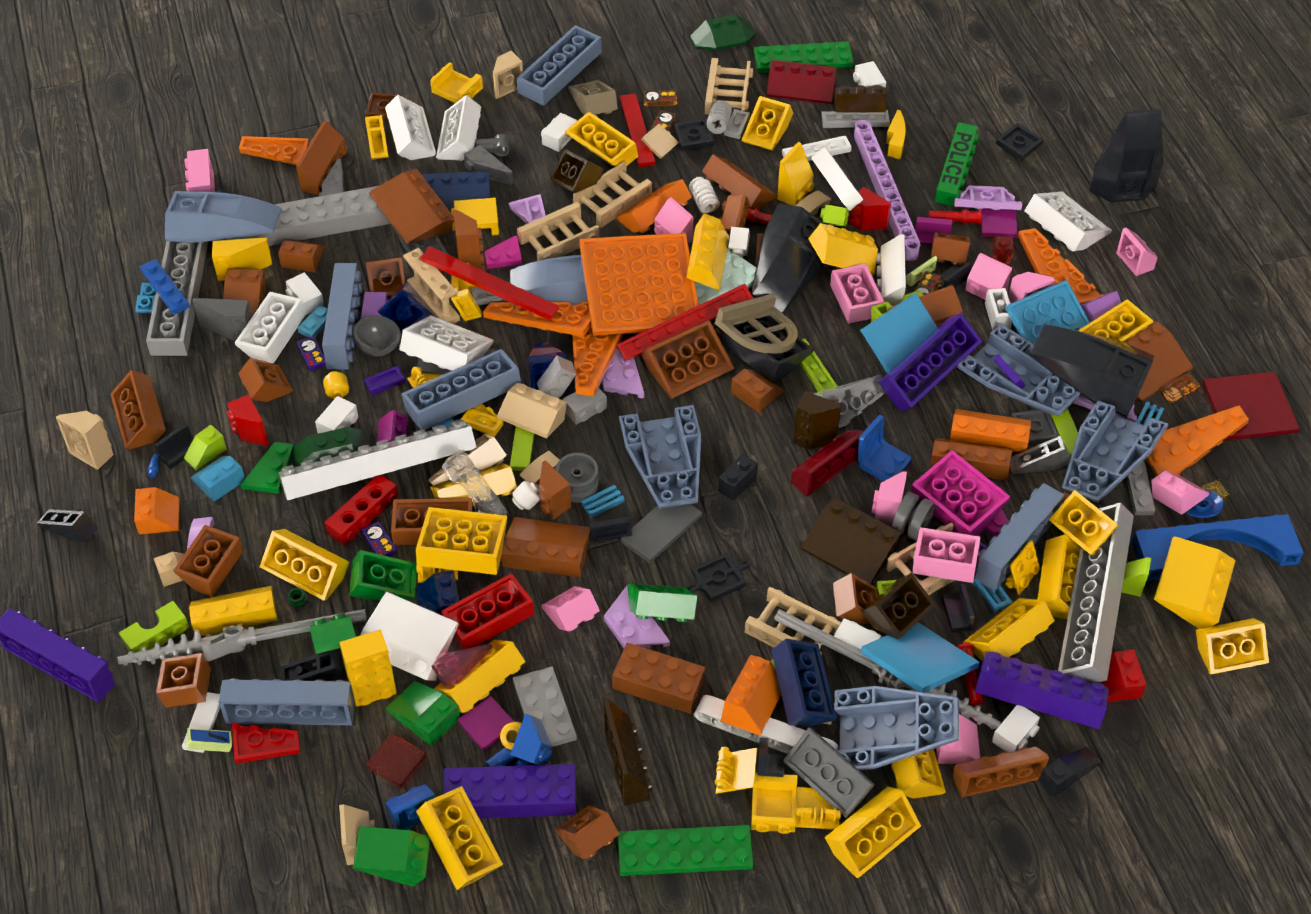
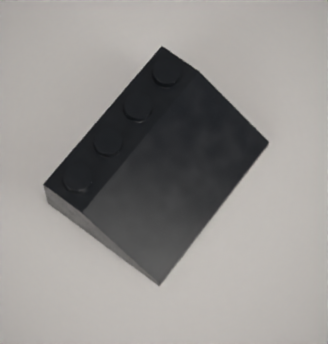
[721,316,814,382]

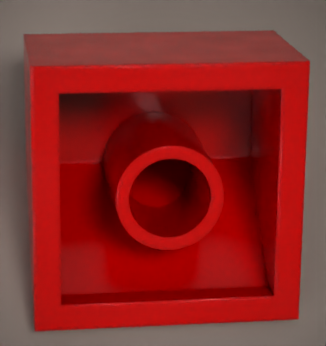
[848,187,891,231]
[226,395,269,446]
[1098,650,1146,702]

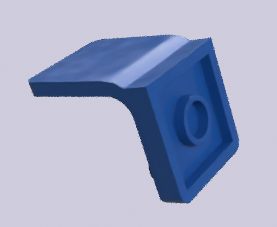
[858,415,911,482]

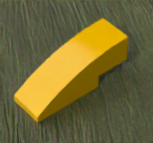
[886,110,906,159]
[365,115,389,160]

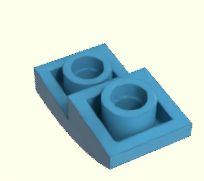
[135,283,156,313]

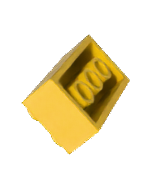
[339,629,397,707]

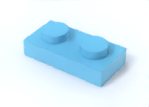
[298,305,328,338]

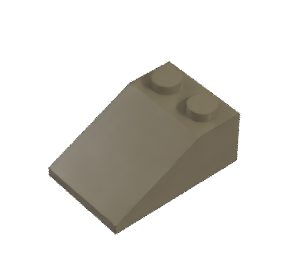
[568,80,618,116]

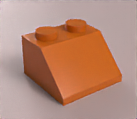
[134,487,180,535]

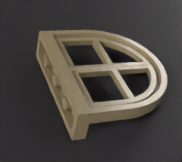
[715,294,798,354]

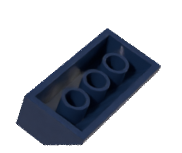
[421,171,491,212]
[771,639,837,728]

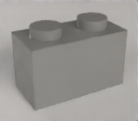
[537,355,577,399]
[563,388,607,425]

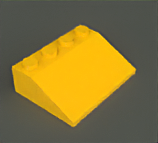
[416,507,507,575]
[1154,537,1236,629]

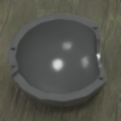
[353,315,401,357]

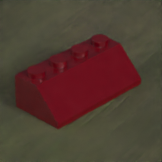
[767,60,837,104]
[791,430,863,497]

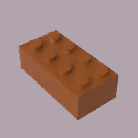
[612,642,705,714]

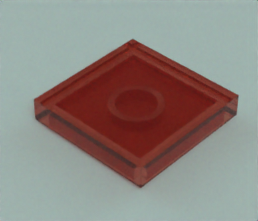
[366,733,427,788]

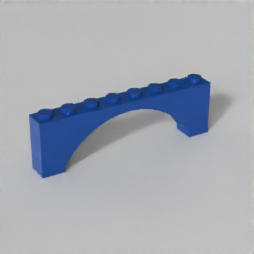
[1131,514,1304,581]

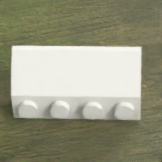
[385,95,436,160]
[436,95,481,161]
[876,234,906,306]
[235,292,306,364]

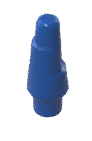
[148,454,159,478]

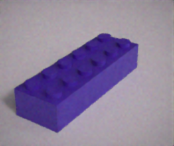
[878,312,983,412]
[0,608,115,703]
[975,651,1109,729]
[444,764,576,818]

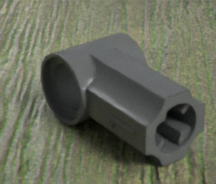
[476,134,509,157]

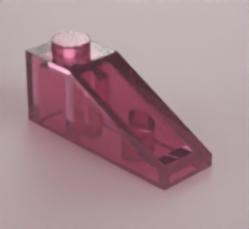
[431,644,493,686]

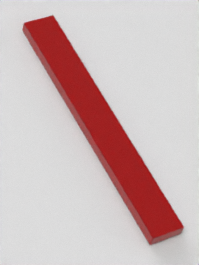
[421,246,560,321]
[617,284,753,362]

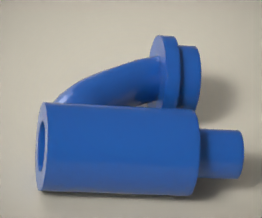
[485,747,529,767]

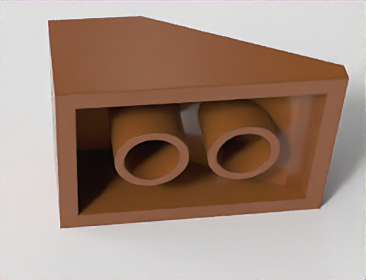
[223,268,267,317]

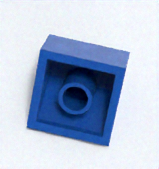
[510,714,552,765]
[385,784,435,830]

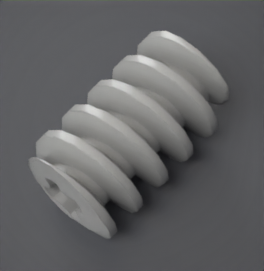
[707,101,732,134]

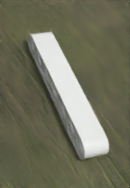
[811,147,863,211]
[694,695,839,754]

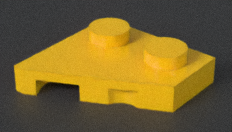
[461,404,503,437]

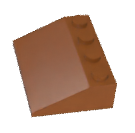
[369,169,454,244]
[641,320,735,399]
[1125,321,1193,403]
[501,517,591,578]

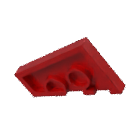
[232,723,300,764]

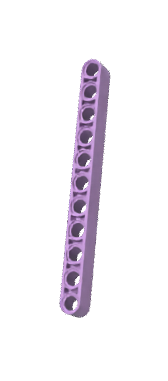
[854,120,920,261]

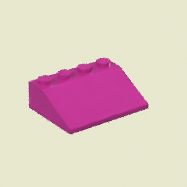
[911,450,1010,536]

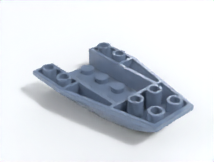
[165,191,282,242]
[510,255,588,305]
[957,324,1081,416]
[1062,401,1168,503]
[619,405,701,509]
[834,686,959,770]

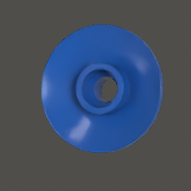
[1186,490,1223,518]

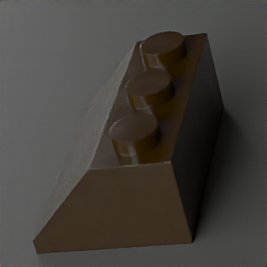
[833,85,887,112]
[550,149,604,193]
[793,391,842,450]
[862,573,935,639]

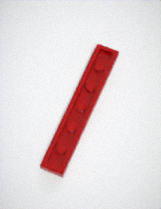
[620,93,655,168]

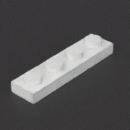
[782,136,851,161]

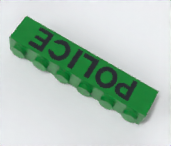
[935,122,980,206]

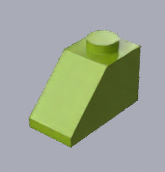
[184,425,227,471]
[1121,557,1151,597]

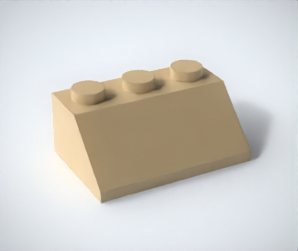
[497,382,567,438]
[56,411,114,470]

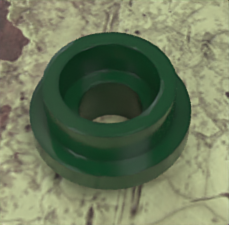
[287,588,307,608]

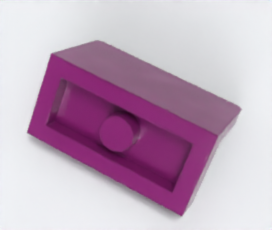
[915,217,952,245]
[377,410,408,442]

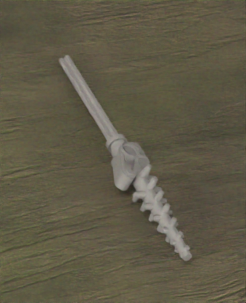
[118,609,367,666]
[774,609,1001,729]

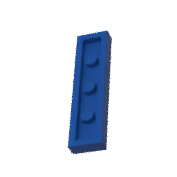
[139,259,190,315]

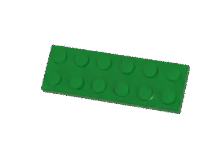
[753,41,854,73]
[618,825,753,876]

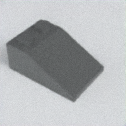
[193,298,252,340]

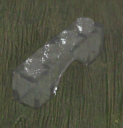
[442,449,508,516]

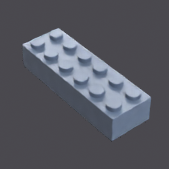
[517,25,602,106]
[322,263,363,369]
[401,349,521,430]
[975,483,1064,592]
[219,678,355,725]

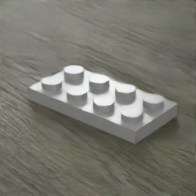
[513,666,577,747]

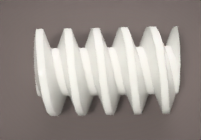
[689,177,720,214]

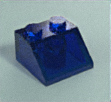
[415,570,459,616]

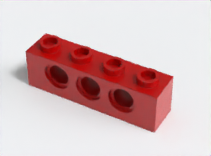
[324,475,398,546]

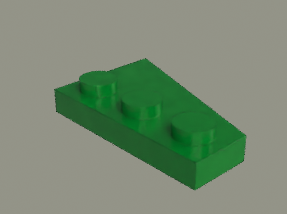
[241,442,294,494]

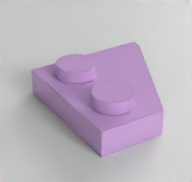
[509,194,546,224]

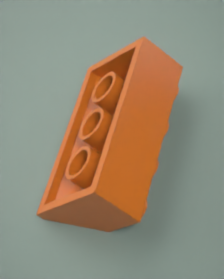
[615,179,692,233]
[950,409,1031,453]
[720,655,782,736]

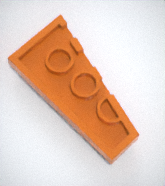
[239,136,310,165]

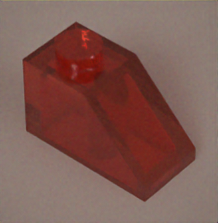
[991,236,1013,264]

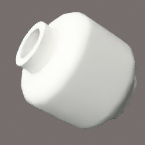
[512,481,540,510]

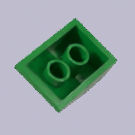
[349,550,417,600]
[309,613,356,654]
[385,681,460,746]
[353,826,430,887]

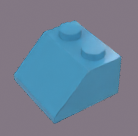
[190,456,245,502]

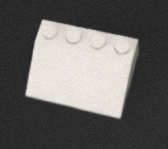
[1025,192,1112,251]
[400,315,494,371]
[360,592,459,681]

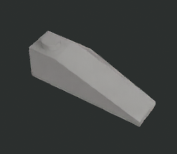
[814,375,885,428]

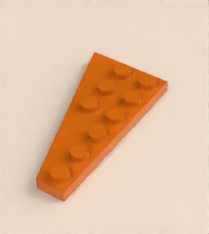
[1145,405,1249,476]

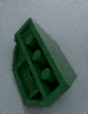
[690,14,756,50]
[292,427,372,467]

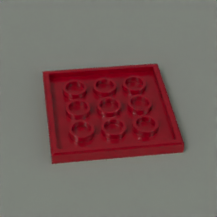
[1202,372,1300,441]

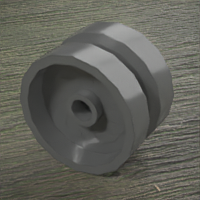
[556,453,599,503]
[892,492,936,542]

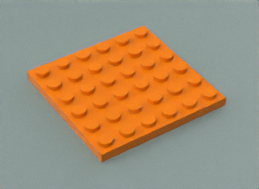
[579,233,699,336]

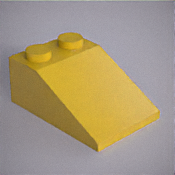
[741,96,793,151]
[777,142,814,206]
[212,238,272,281]
[1049,490,1119,556]

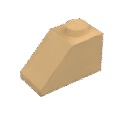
[154,552,184,587]

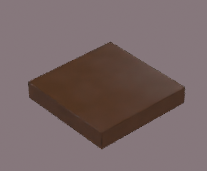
[365,92,404,120]

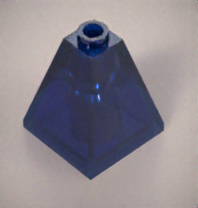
[378,283,430,334]
[528,343,566,390]

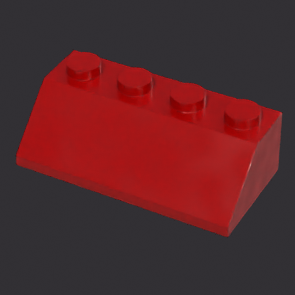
[441,573,534,653]

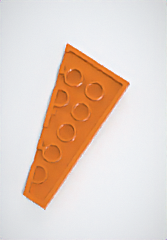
[1018,228,1103,305]
[483,302,592,337]
[573,326,624,396]

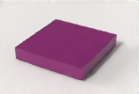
[980,208,1018,238]
[457,696,514,752]

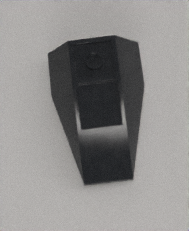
[1089,109,1164,203]
[751,203,824,313]
[1029,324,1154,418]

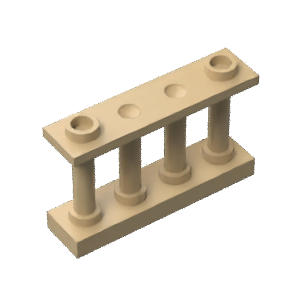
[705,58,753,115]
[573,161,652,228]
[517,202,599,261]
[403,248,460,324]
[886,523,980,595]
[745,587,841,655]

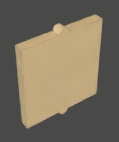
[641,124,679,159]

